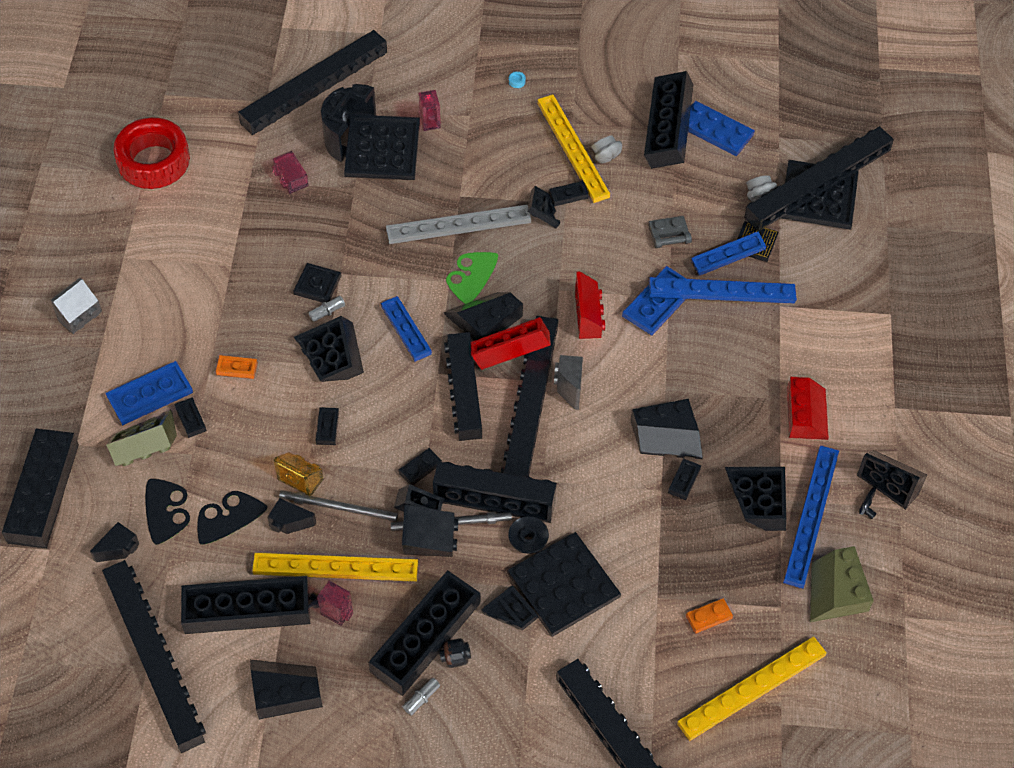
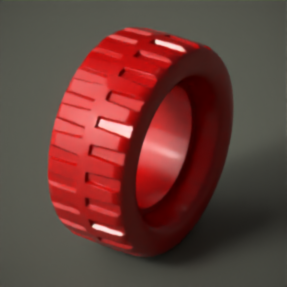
[113,117,190,189]

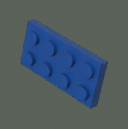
[688,100,755,157]
[622,266,687,336]
[105,361,193,426]

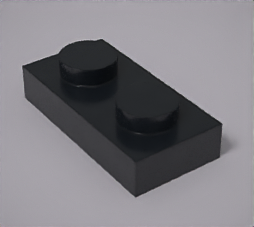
[549,181,589,207]
[174,397,207,438]
[316,407,339,445]
[399,448,442,486]
[668,458,702,500]

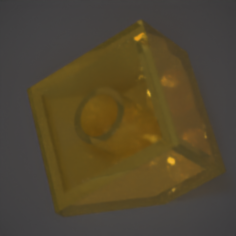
[274,452,324,496]

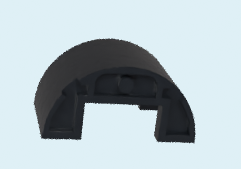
[321,84,376,162]

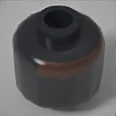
[439,638,471,668]

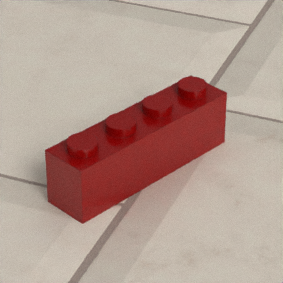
[471,317,551,370]

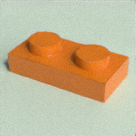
[216,355,258,379]
[686,598,733,634]

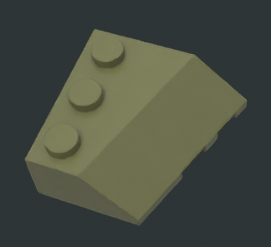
[107,410,177,466]
[810,546,874,622]

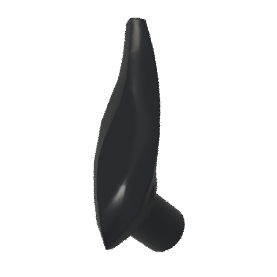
[859,486,877,519]
[308,592,327,609]

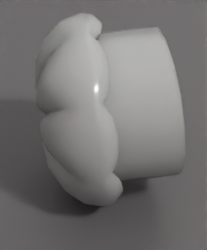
[591,135,623,164]
[746,176,777,202]

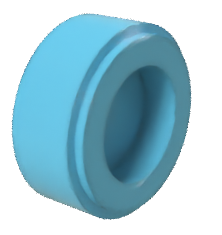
[509,72,526,88]

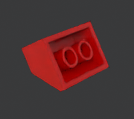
[575,271,605,339]
[787,377,829,440]

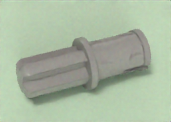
[309,295,345,322]
[402,678,440,716]

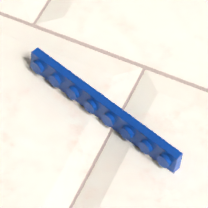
[649,277,797,304]
[783,445,839,589]

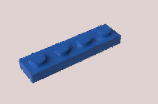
[691,231,766,276]
[381,296,432,362]

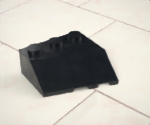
[444,292,523,341]
[294,316,364,382]
[631,399,703,459]
[857,450,927,510]
[725,467,787,531]
[250,659,323,720]

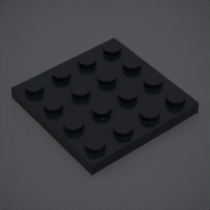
[344,114,420,180]
[781,160,859,230]
[507,532,621,637]

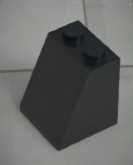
[402,505,459,557]

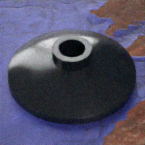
[508,516,549,554]

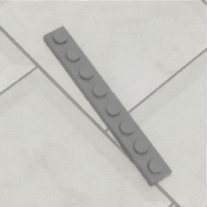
[386,205,531,244]

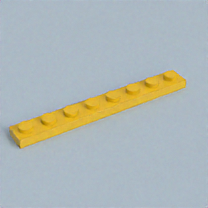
[537,95,610,203]
[252,553,418,582]
[677,636,827,741]

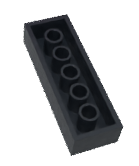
[644,71,694,169]
[2,428,79,549]
[433,462,557,523]
[368,570,481,696]
[181,576,311,634]

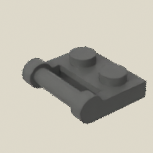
[648,216,692,248]

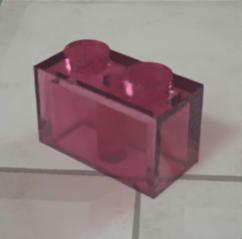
[418,90,441,131]
[272,151,309,194]
[317,580,353,626]

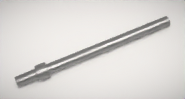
[279,490,398,521]
[391,512,512,531]

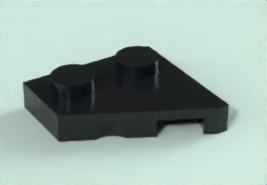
[527,186,560,228]
[481,585,539,631]

